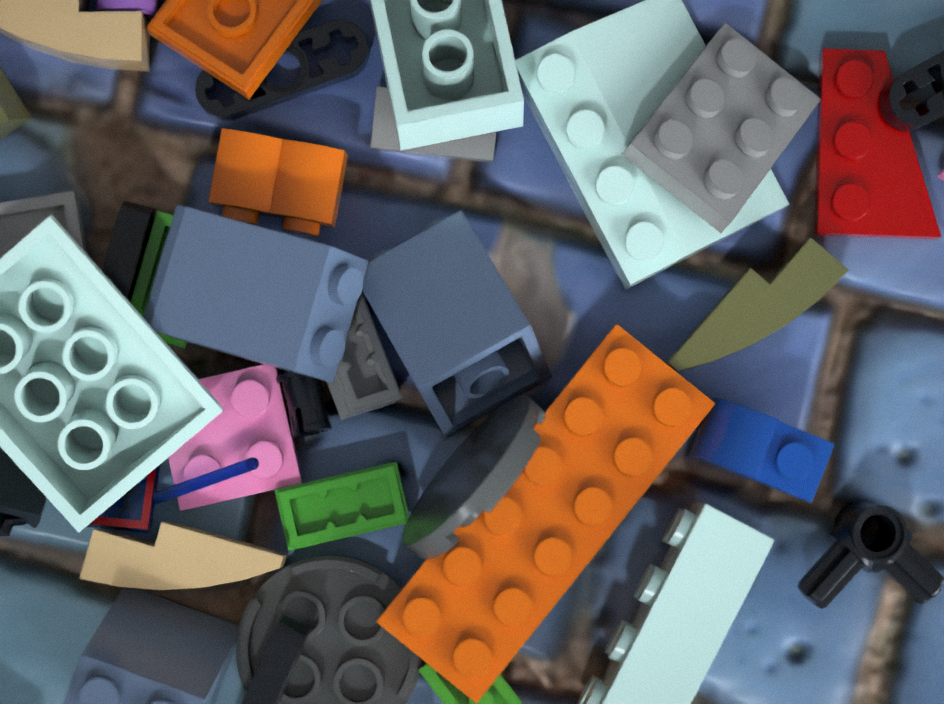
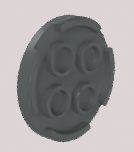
[402,395,546,559]
[236,555,422,704]

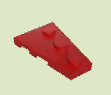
[814,48,941,240]

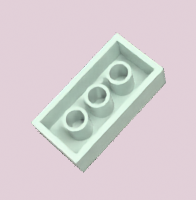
[369,0,524,151]
[577,502,775,704]

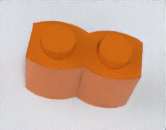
[208,128,348,236]

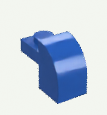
[686,397,835,503]

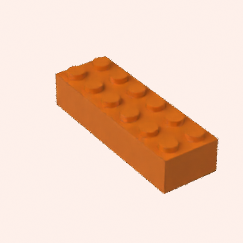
[375,324,716,704]

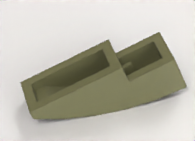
[665,237,849,372]

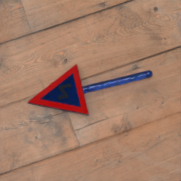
[86,457,259,533]

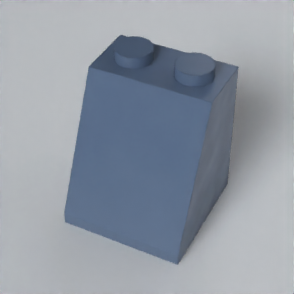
[143,205,369,383]
[362,210,553,438]
[63,587,239,704]

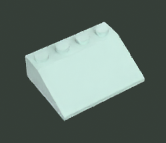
[515,0,790,290]
[0,214,224,532]

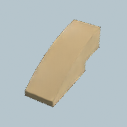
[0,0,150,72]
[79,521,288,590]

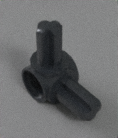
[797,501,944,609]

